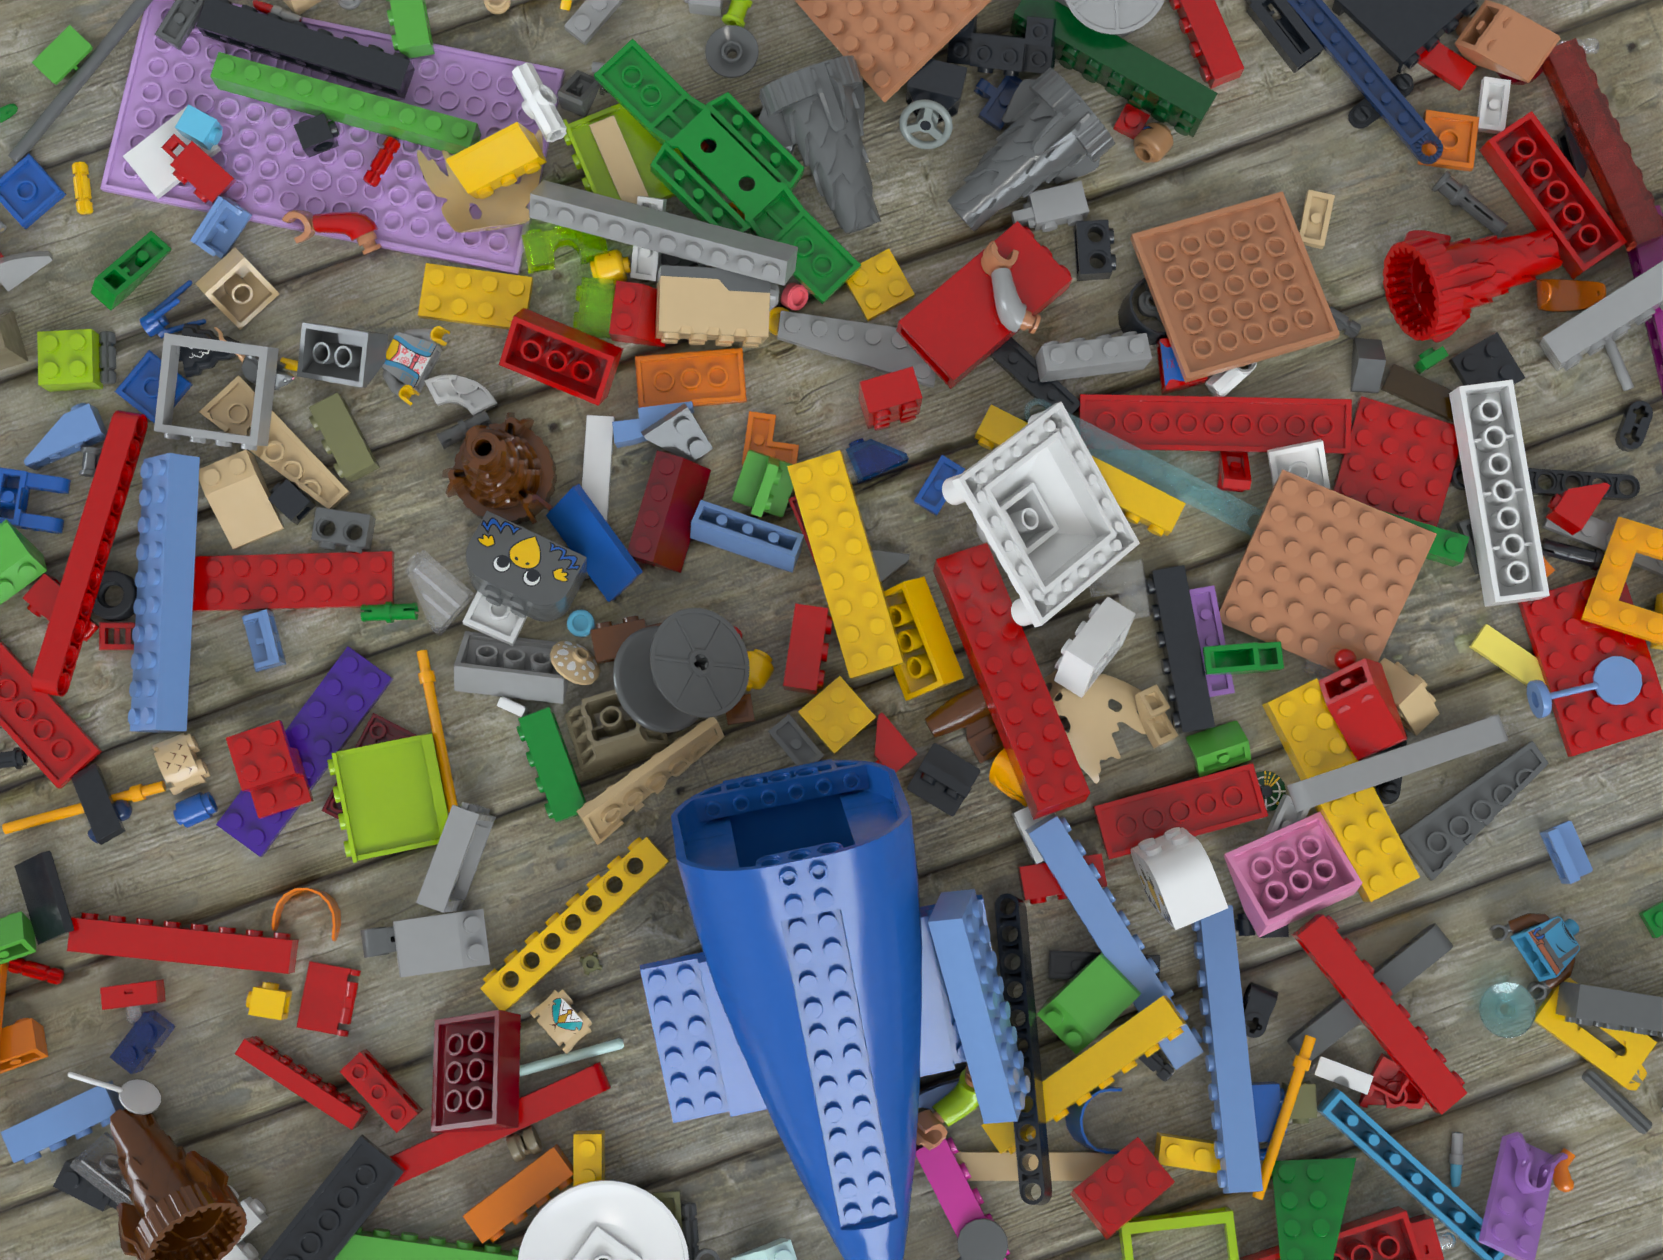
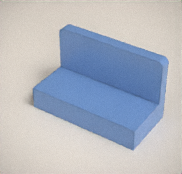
[1540,821,1593,884]

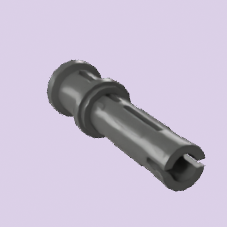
[1432,170,1508,236]

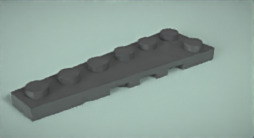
[1399,741,1549,881]

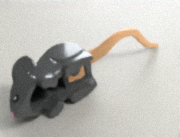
[214,327,294,390]

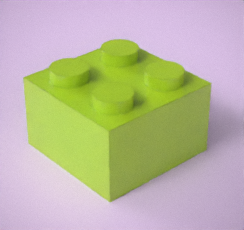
[37,329,103,392]

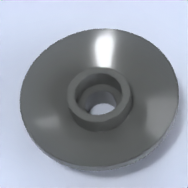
[705,25,759,78]

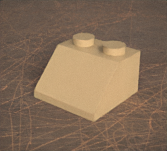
[195,247,280,330]

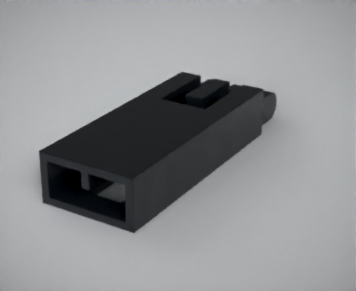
[1245,0,1324,73]

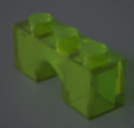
[522,225,608,274]

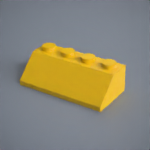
[884,576,964,701]

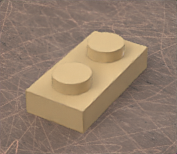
[1299,190,1335,249]

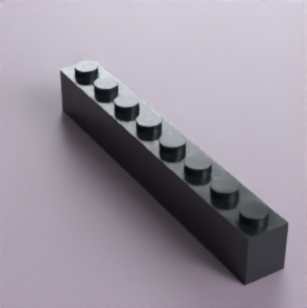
[196,0,415,99]

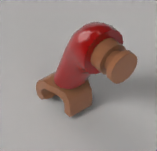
[282,210,382,255]

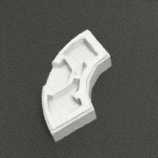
[424,375,498,416]

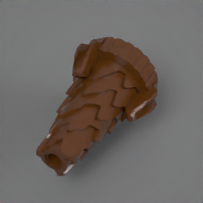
[442,412,557,525]
[110,1109,247,1260]

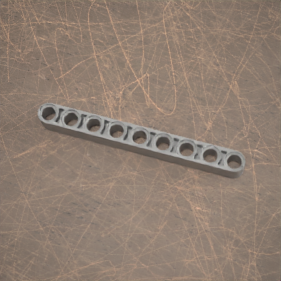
[1287,714,1509,812]

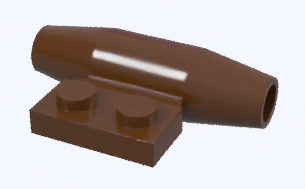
[924,683,1004,764]

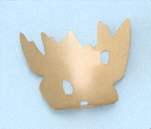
[417,130,543,233]
[1044,670,1146,784]

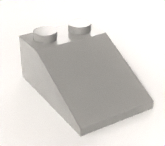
[393,909,490,977]

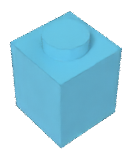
[175,104,223,151]

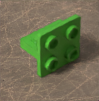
[732,450,793,517]

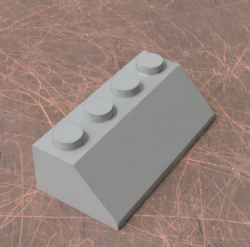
[454,631,569,704]

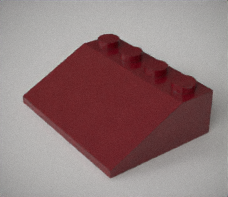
[431,1010,521,1133]

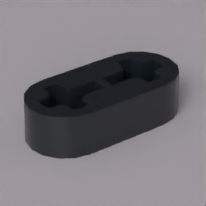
[1615,401,1653,452]

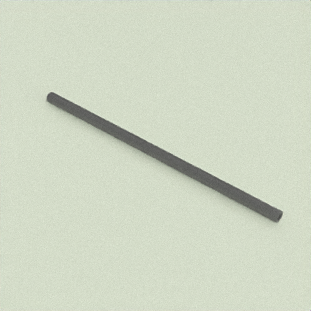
[8,0,153,163]

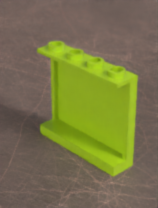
[563,103,685,200]
[327,733,448,863]

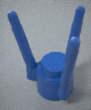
[139,280,206,339]

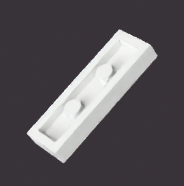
[630,196,667,281]

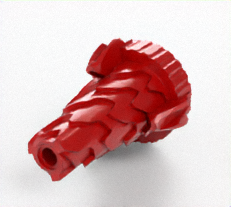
[1383,228,1563,343]

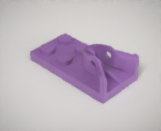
[1478,1132,1568,1260]

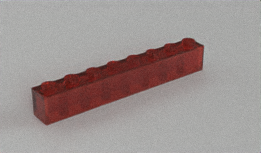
[1541,38,1663,252]

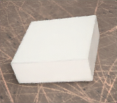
[496,696,529,717]

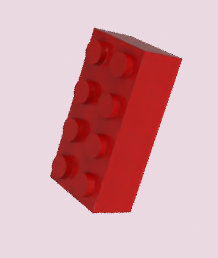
[499,308,624,406]

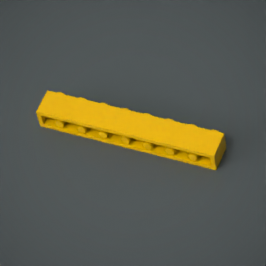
[975,405,1186,537]
[981,995,1187,1154]

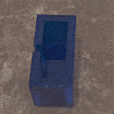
[110,1010,176,1074]

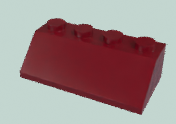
[628,450,711,573]

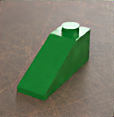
[90,231,171,311]

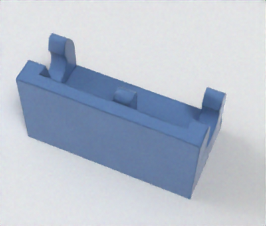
[190,196,252,259]
[242,609,286,672]

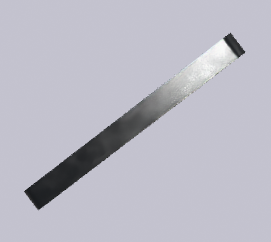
[995,893,1052,1205]

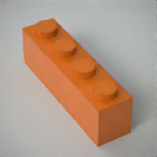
[0,1018,48,1074]
[463,1144,573,1244]

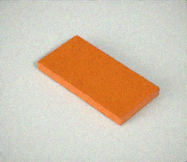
[635,348,747,408]

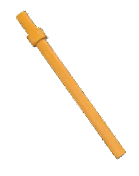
[416,650,458,813]
[2,781,166,834]
[1252,1035,1316,1200]

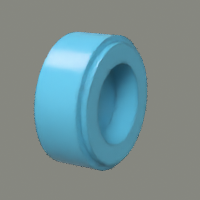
[567,610,595,638]

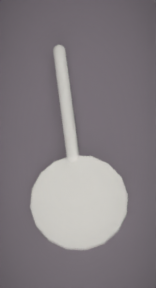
[67,1072,161,1115]

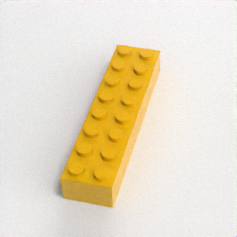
[787,450,905,679]
[1262,678,1420,902]

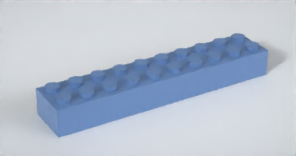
[128,453,200,733]

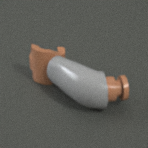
[981,240,1041,334]

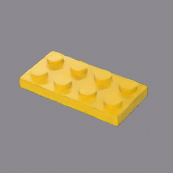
[418,263,533,330]

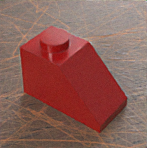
[1545,483,1610,536]
[874,712,918,773]

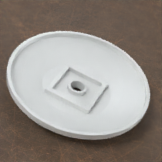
[518,1180,689,1260]

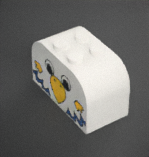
[1131,827,1228,930]

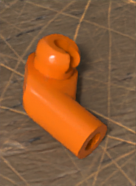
[1552,1148,1576,1192]

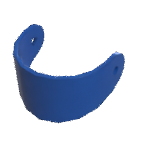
[1065,1086,1122,1154]

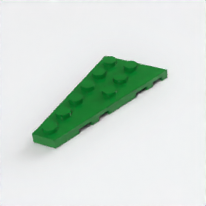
[1272,1158,1356,1260]

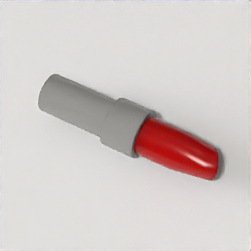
[253,0,303,23]

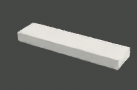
[582,415,615,523]

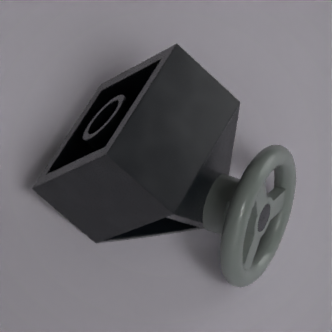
[899,59,968,149]

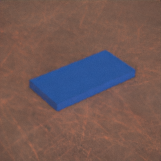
[546,484,643,602]

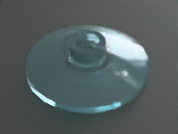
[1479,982,1536,1038]

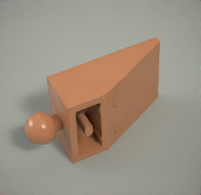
[1454,0,1561,83]

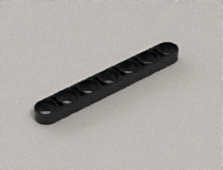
[1450,465,1640,501]

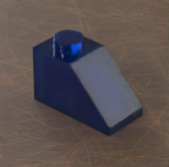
[845,438,909,483]

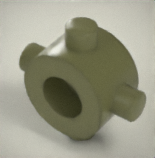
[579,952,603,976]

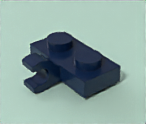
[974,75,1022,132]

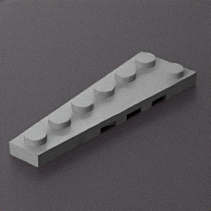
[777,311,936,388]

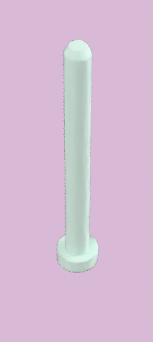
[520,1038,624,1077]

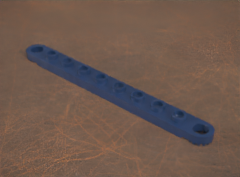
[1287,0,1443,164]

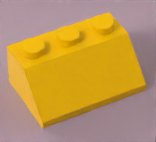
[446,122,547,199]

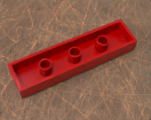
[235,1036,368,1130]

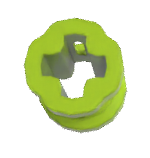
[722,0,753,28]

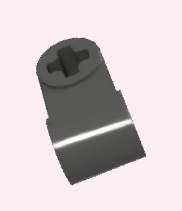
[361,926,396,958]

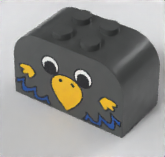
[466,511,587,622]

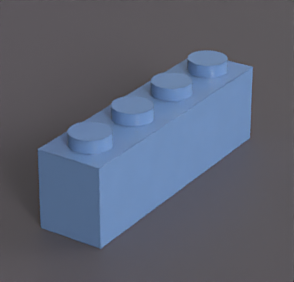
[690,500,804,573]
[0,1081,125,1164]

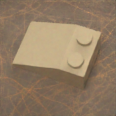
[199,449,284,550]

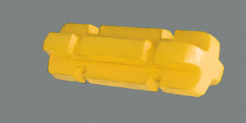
[72,162,93,215]

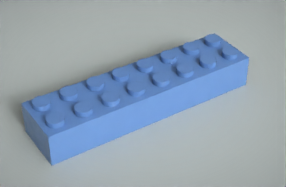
[928,889,1030,1124]

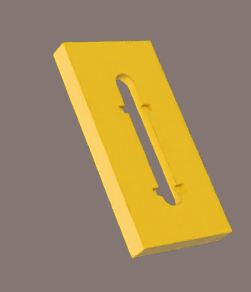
[1531,977,1657,1088]

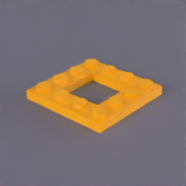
[1581,516,1663,646]

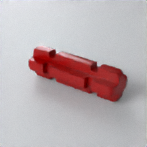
[363,136,400,187]
[8,958,64,984]

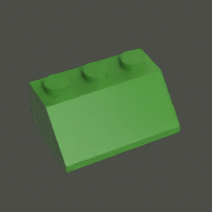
[0,519,47,605]

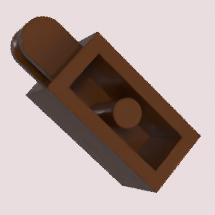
[590,616,662,665]

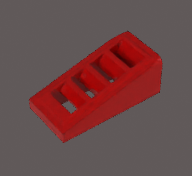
[99,622,135,651]

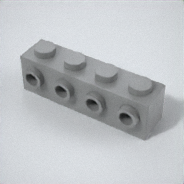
[1035,331,1152,382]

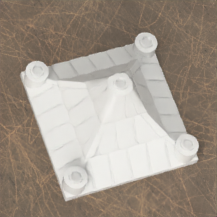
[942,401,1140,627]

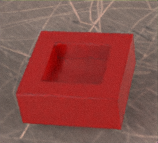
[1113,103,1150,140]

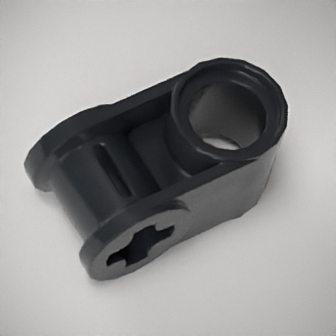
[1243,982,1278,1038]

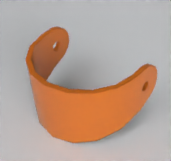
[1536,279,1606,312]
[272,888,341,941]

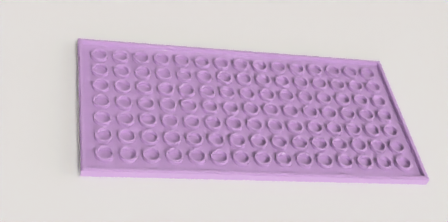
[100,0,565,275]

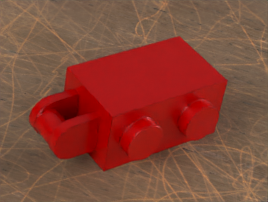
[161,134,236,204]
[23,573,99,642]

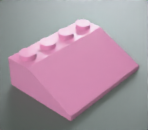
[1224,812,1362,937]

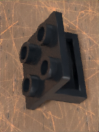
[907,743,980,816]

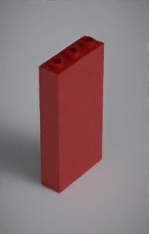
[896,221,1072,389]

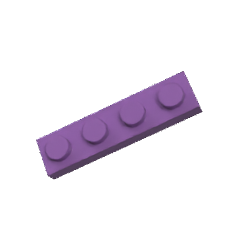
[1189,585,1235,697]

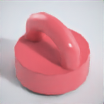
[780,282,808,311]

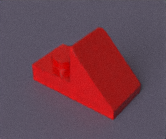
[1217,452,1252,492]

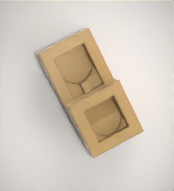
[1135,684,1179,749]

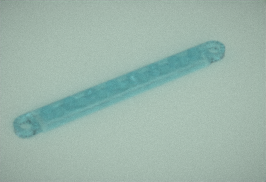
[1024,398,1263,536]

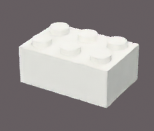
[1054,597,1136,698]

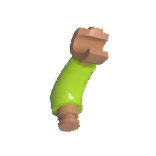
[916,1064,979,1150]

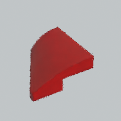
[1358,1053,1426,1109]

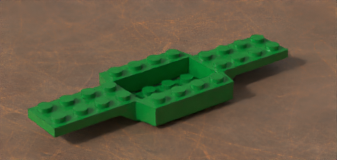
[594,38,861,305]

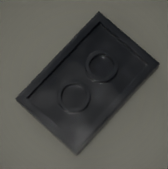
[14,851,74,945]

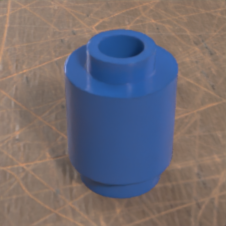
[173,792,218,828]

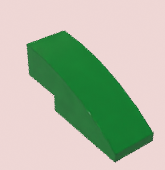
[1203,641,1284,675]

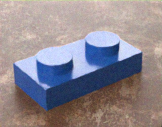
[914,455,965,516]

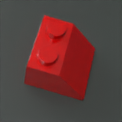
[609,281,666,348]

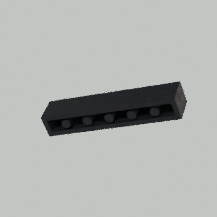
[1146,565,1215,734]

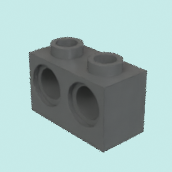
[311,507,376,554]

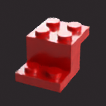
[226,720,314,819]

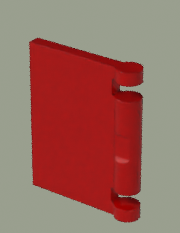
[296,961,361,1037]

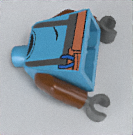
[1490,913,1580,1000]

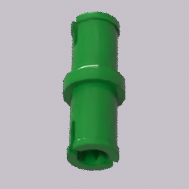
[360,601,419,623]

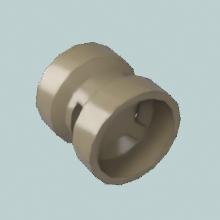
[506,1125,543,1163]

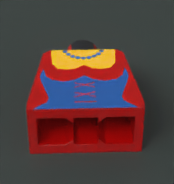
[1156,338,1208,395]

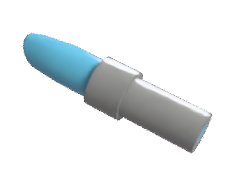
[1449,1132,1464,1187]

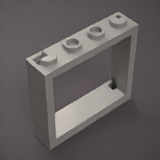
[154,333,279,451]
[416,802,496,913]

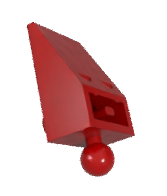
[1318,649,1407,761]

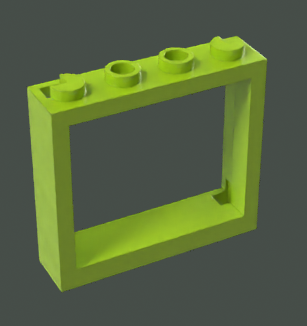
[1119,1207,1239,1260]

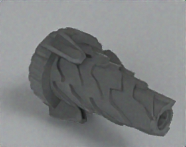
[759,55,881,234]
[948,67,1115,232]

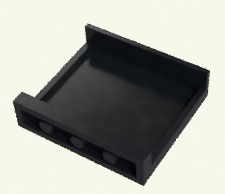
[1332,0,1479,74]

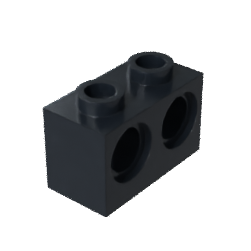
[1073,220,1116,281]

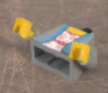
[381,326,450,406]

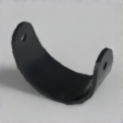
[1118,278,1168,346]

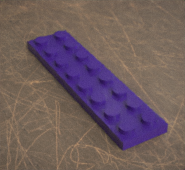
[216,646,393,857]

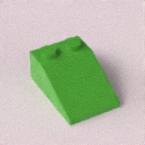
[1037,953,1141,1054]

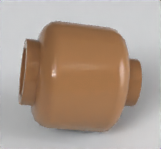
[1133,122,1174,163]

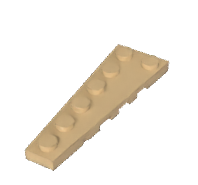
[199,375,351,509]
[576,717,725,845]

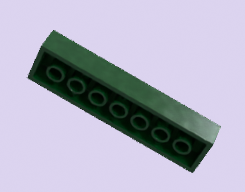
[1010,0,1218,137]

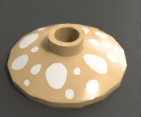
[550,640,600,685]

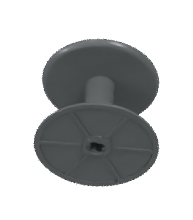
[613,608,749,733]

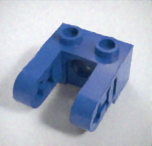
[0,468,71,534]

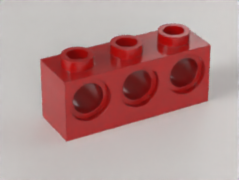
[339,1049,423,1133]

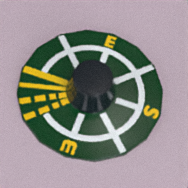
[1256,771,1286,812]

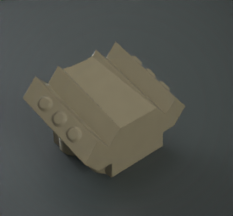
[565,689,670,773]

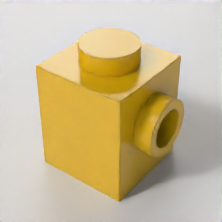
[246,982,292,1020]

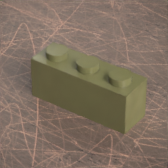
[309,392,380,483]

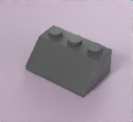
[297,322,388,388]

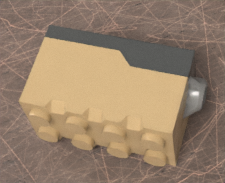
[655,265,779,348]

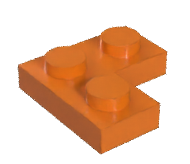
[742,411,799,466]

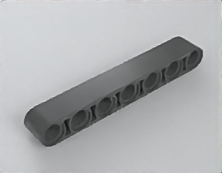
[1287,923,1453,1061]

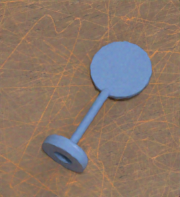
[1527,656,1642,718]

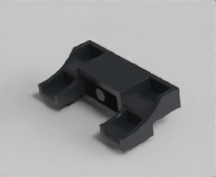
[947,15,1056,76]

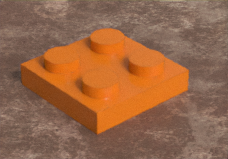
[1418,110,1479,172]

